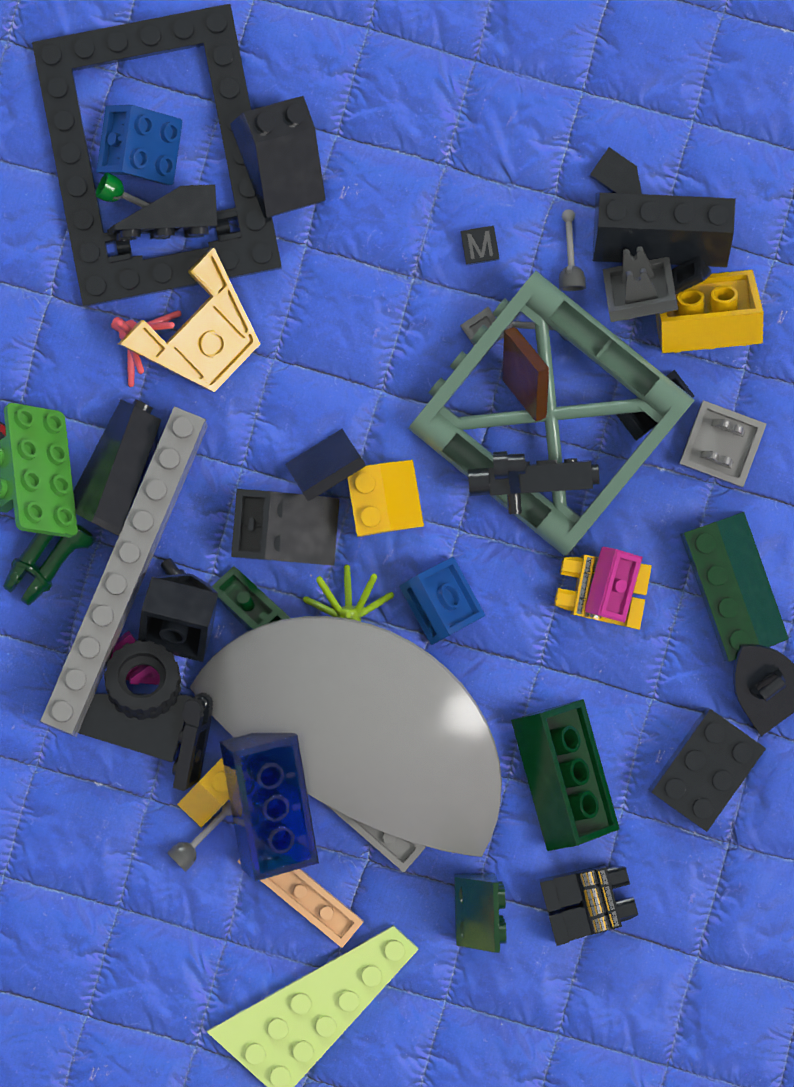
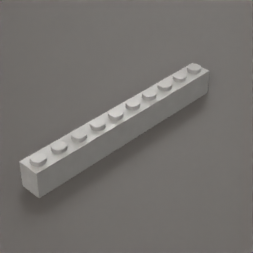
[40,406,208,737]

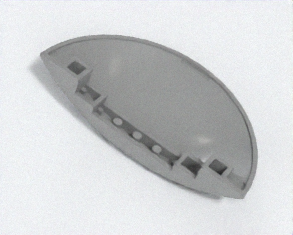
[190,616,502,857]

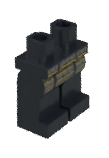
[539,864,638,946]

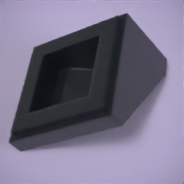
[672,256,711,294]

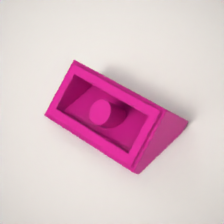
[585,547,643,623]

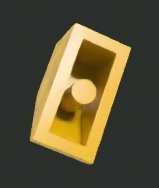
[177,755,248,828]

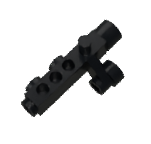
[468,451,600,514]

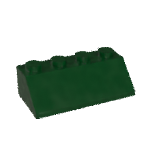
[680,512,789,662]
[511,699,620,851]

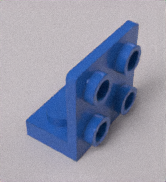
[96,105,182,185]

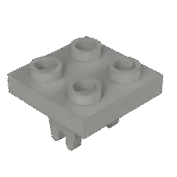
[679,400,767,488]

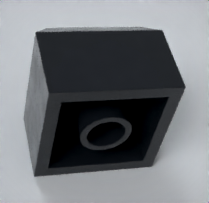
[138,558,218,662]

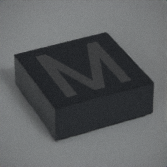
[460,226,500,266]

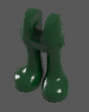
[3,524,97,605]

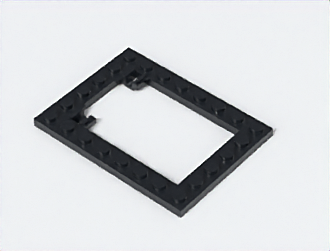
[32,4,282,307]

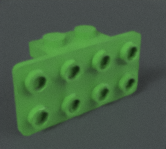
[0,403,78,538]

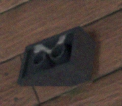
[230,96,326,219]

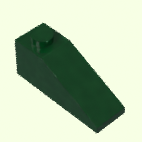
[212,566,290,631]

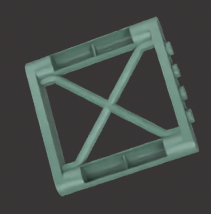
[408,271,695,557]

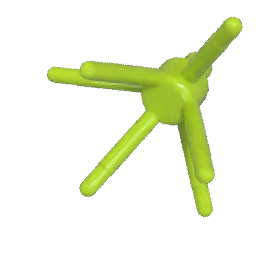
[303,564,394,621]

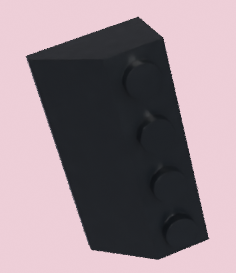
[592,192,736,267]

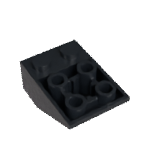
[107,185,217,241]
[231,489,340,566]

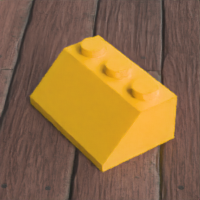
[655,270,764,353]

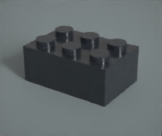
[648,708,766,832]

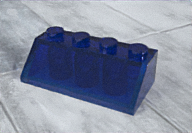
[220,733,319,881]

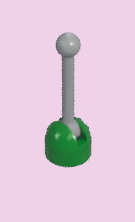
[95,172,149,208]

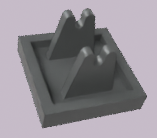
[603,247,678,322]

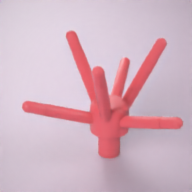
[111,310,182,387]

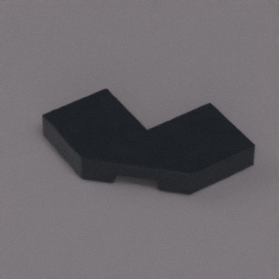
[589,147,642,194]

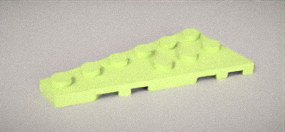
[207,925,419,1087]

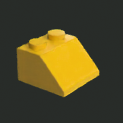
[347,460,424,537]

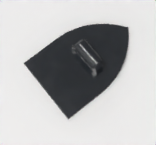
[733,644,794,736]

